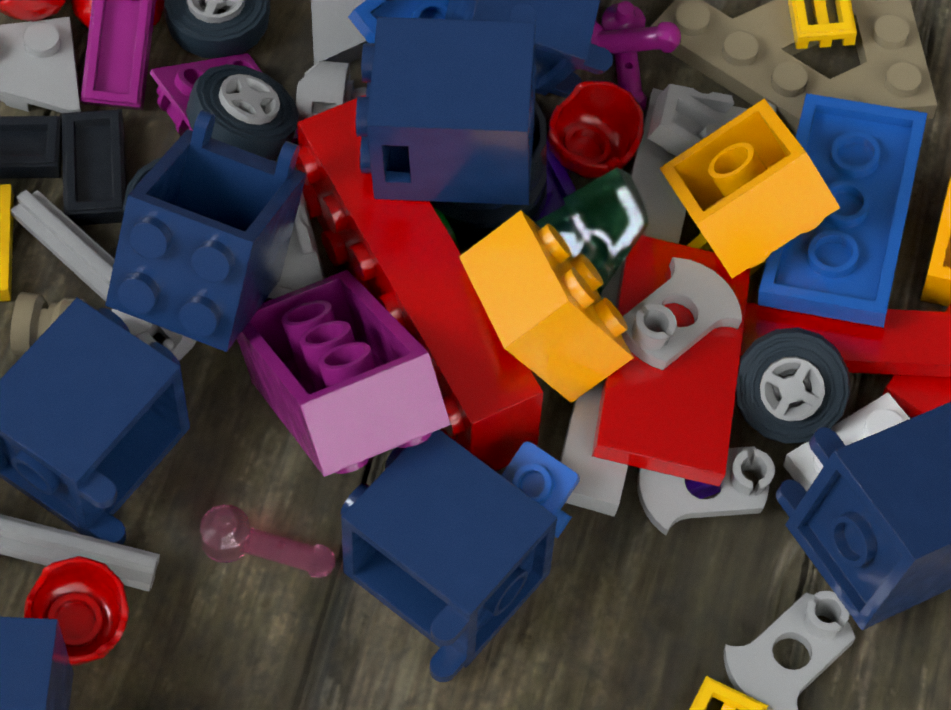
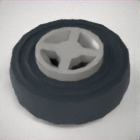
[164,0,270,59]
[186,64,299,160]
[735,327,850,444]

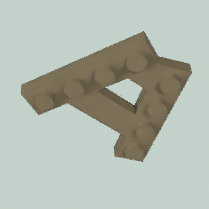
[651,0,937,133]

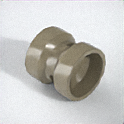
[10,292,87,356]

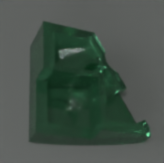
[535,168,649,294]

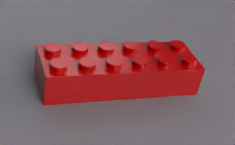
[296,94,543,471]

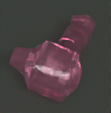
[200,504,336,578]

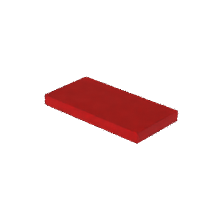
[592,232,751,486]

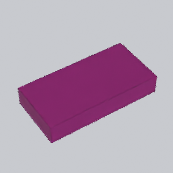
[81,0,156,111]

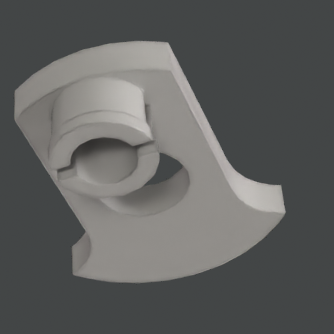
[621,257,742,370]
[637,446,775,535]
[724,591,855,710]

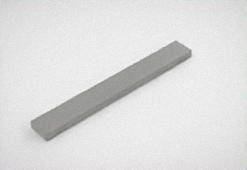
[560,88,686,516]

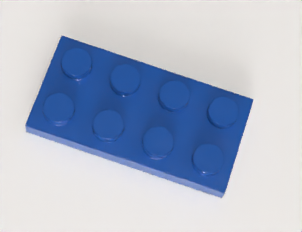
[758,93,927,328]

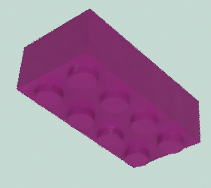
[237,270,451,477]

